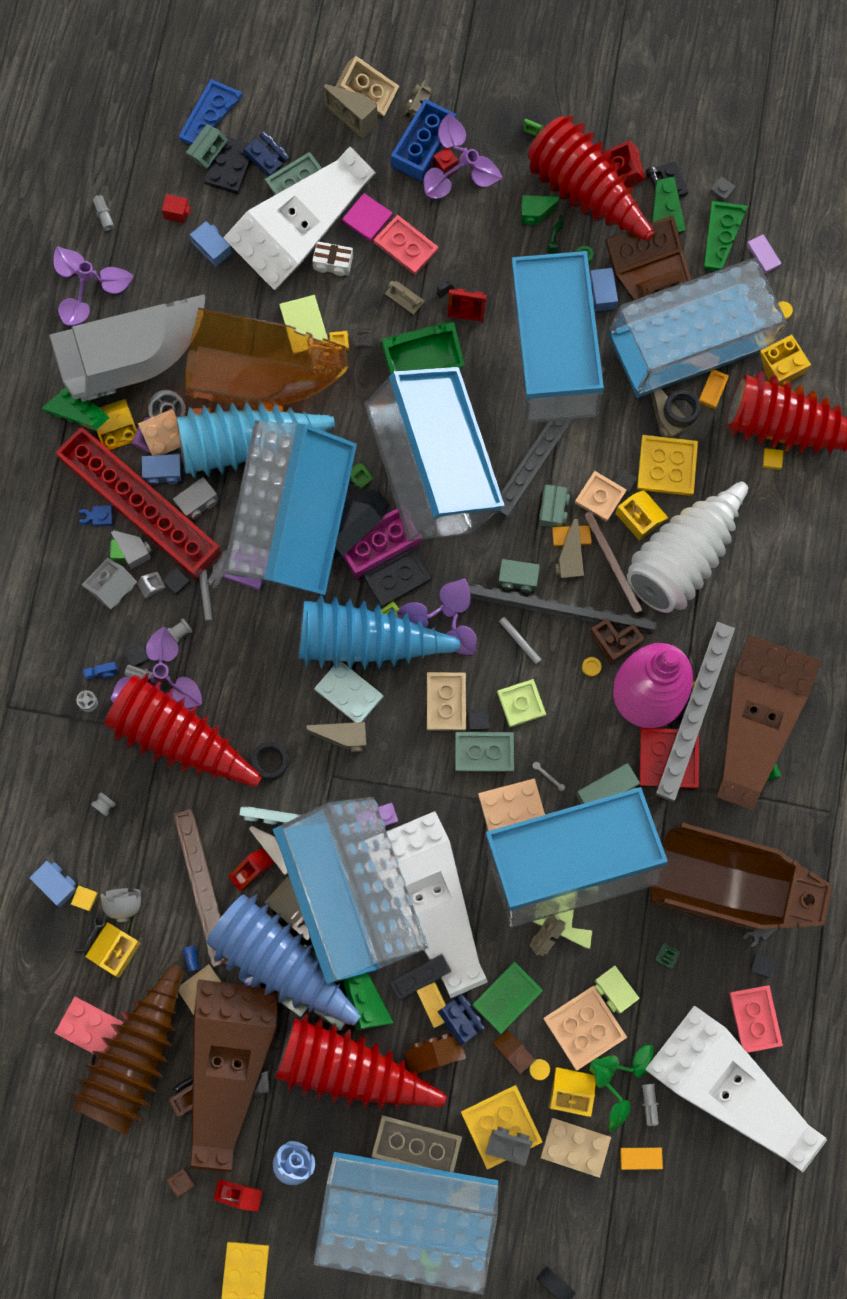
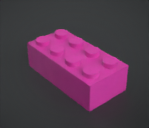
[342,506,422,580]

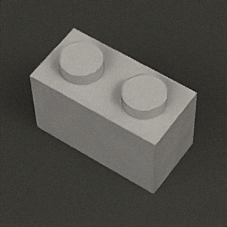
[173,477,218,520]

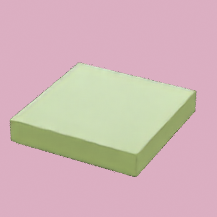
[497,679,546,728]

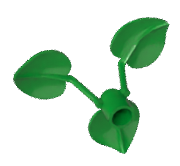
[589,1043,654,1132]

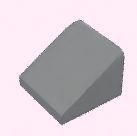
[137,572,166,598]

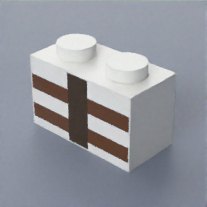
[313,241,353,276]

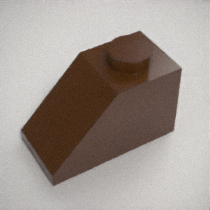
[493,1030,536,1074]

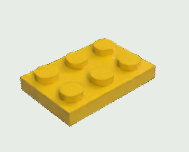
[222,1242,269,1299]

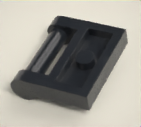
[645,161,688,198]

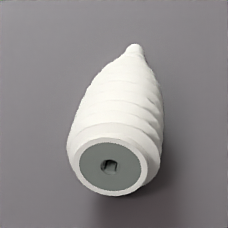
[627,482,748,613]

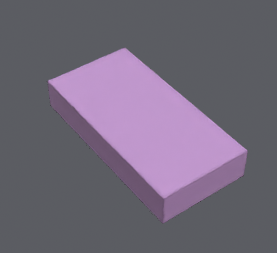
[747,235,782,274]

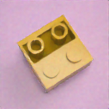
[760,335,811,386]
[97,399,137,450]
[615,490,668,541]
[85,922,141,978]
[549,1067,595,1117]

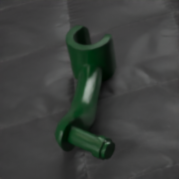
[547,215,563,254]

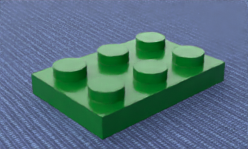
[472,962,543,1034]

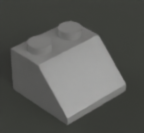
[82,558,137,609]

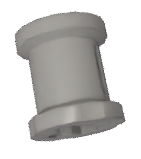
[167,618,193,643]

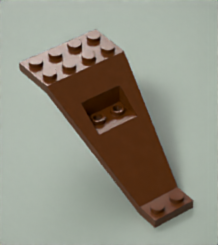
[605,215,697,316]
[190,979,278,1172]

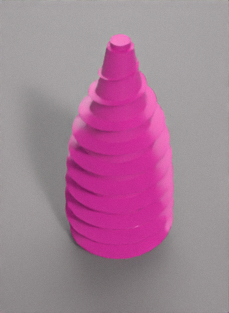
[613,643,693,728]

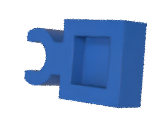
[79,505,113,527]
[83,662,119,680]

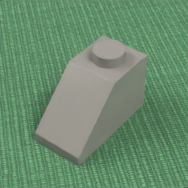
[111,531,152,569]

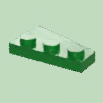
[651,177,686,233]

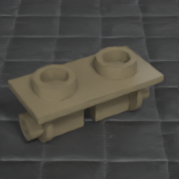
[404,80,432,118]
[385,281,425,315]
[530,913,566,956]

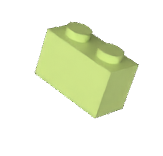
[594,966,640,1014]

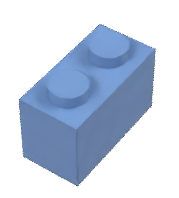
[190,221,232,267]
[590,268,618,312]
[142,454,182,486]
[30,861,77,907]

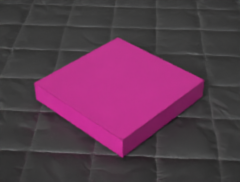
[342,193,393,242]

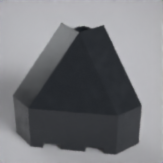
[333,484,390,559]

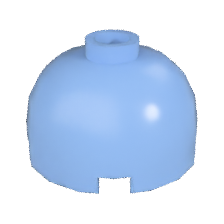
[272,1141,315,1185]

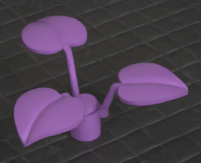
[423,113,502,199]
[53,246,133,326]
[397,578,477,655]
[110,627,202,709]

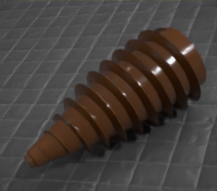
[69,964,184,1135]

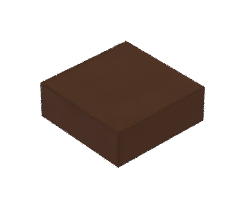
[167,1168,195,1197]

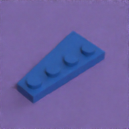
[178,79,243,145]

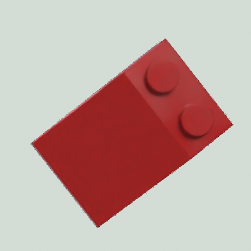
[601,140,645,187]
[447,289,487,322]

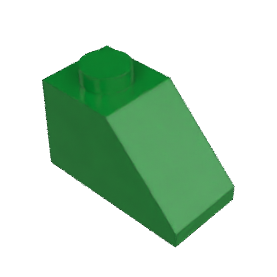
[521,195,559,226]

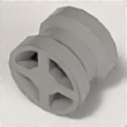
[76,690,98,712]
[91,792,116,817]

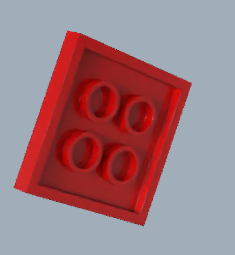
[639,728,699,789]

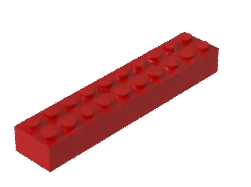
[56,426,221,580]

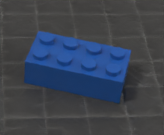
[391,99,457,182]

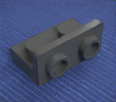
[486,1126,533,1166]

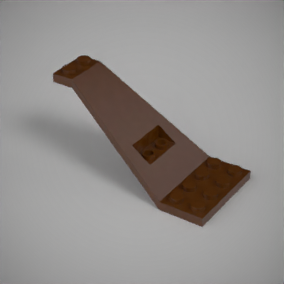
[716,634,822,811]

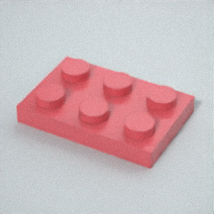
[374,215,439,275]
[729,985,783,1053]
[55,997,124,1054]

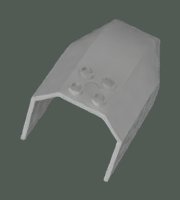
[49,295,205,401]

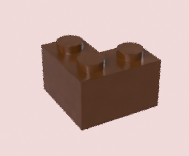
[589,619,645,665]
[404,1033,466,1073]

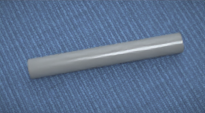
[199,570,213,622]
[499,617,542,665]

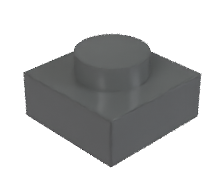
[710,176,736,202]

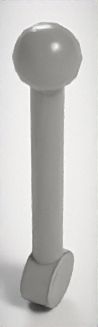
[533,762,565,792]

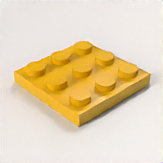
[637,435,698,496]
[461,1085,542,1169]

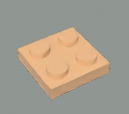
[138,409,180,456]
[575,471,626,522]

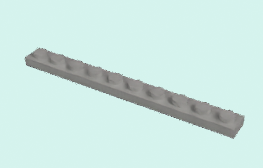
[656,622,735,802]

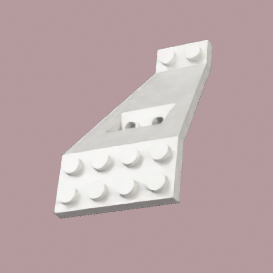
[223,147,376,290]
[363,811,487,998]
[646,1006,827,1173]

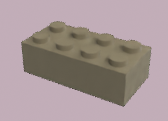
[372,1115,462,1172]

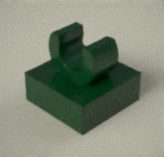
[653,942,681,970]

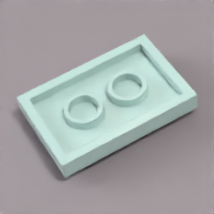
[314,661,383,723]
[240,806,303,825]

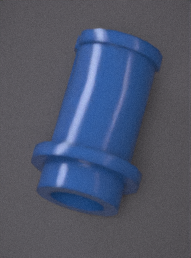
[182,945,200,972]

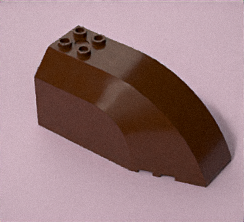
[651,823,832,930]

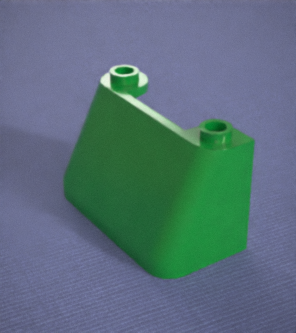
[379,321,465,375]

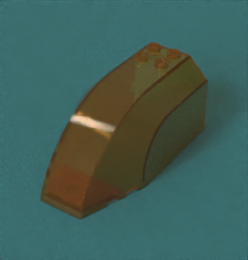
[185,307,348,407]

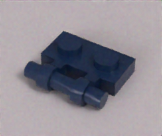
[243,131,290,177]
[437,994,485,1046]

